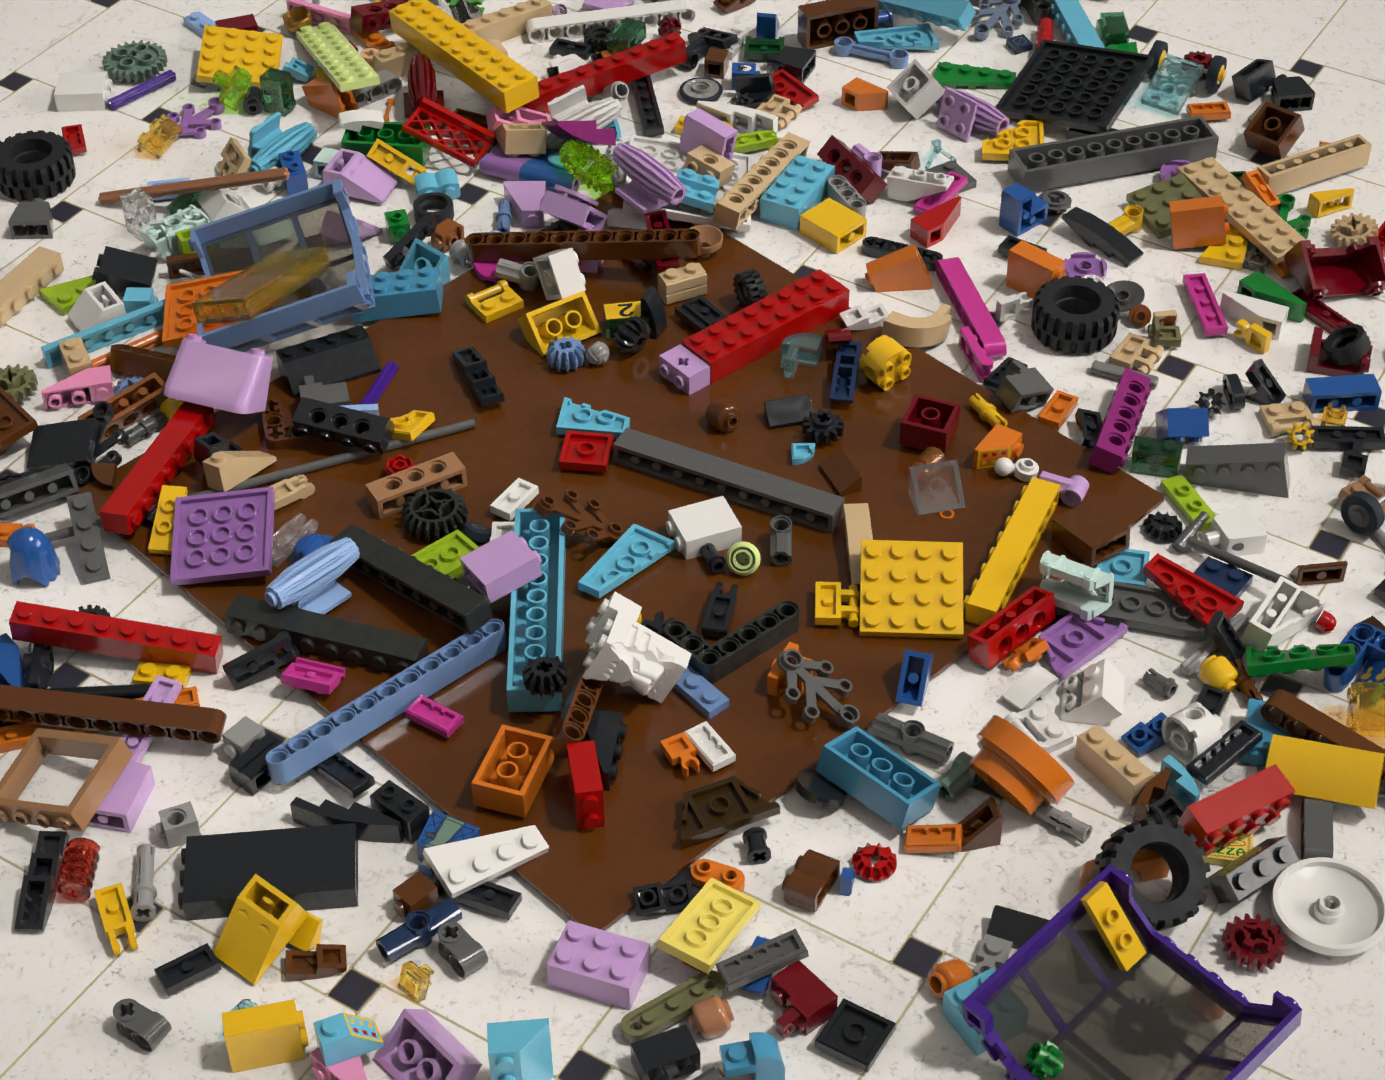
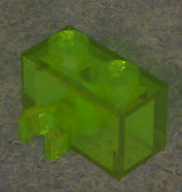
[212,65,252,112]

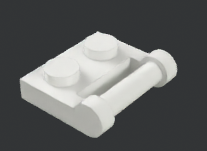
[1004,702,1074,754]

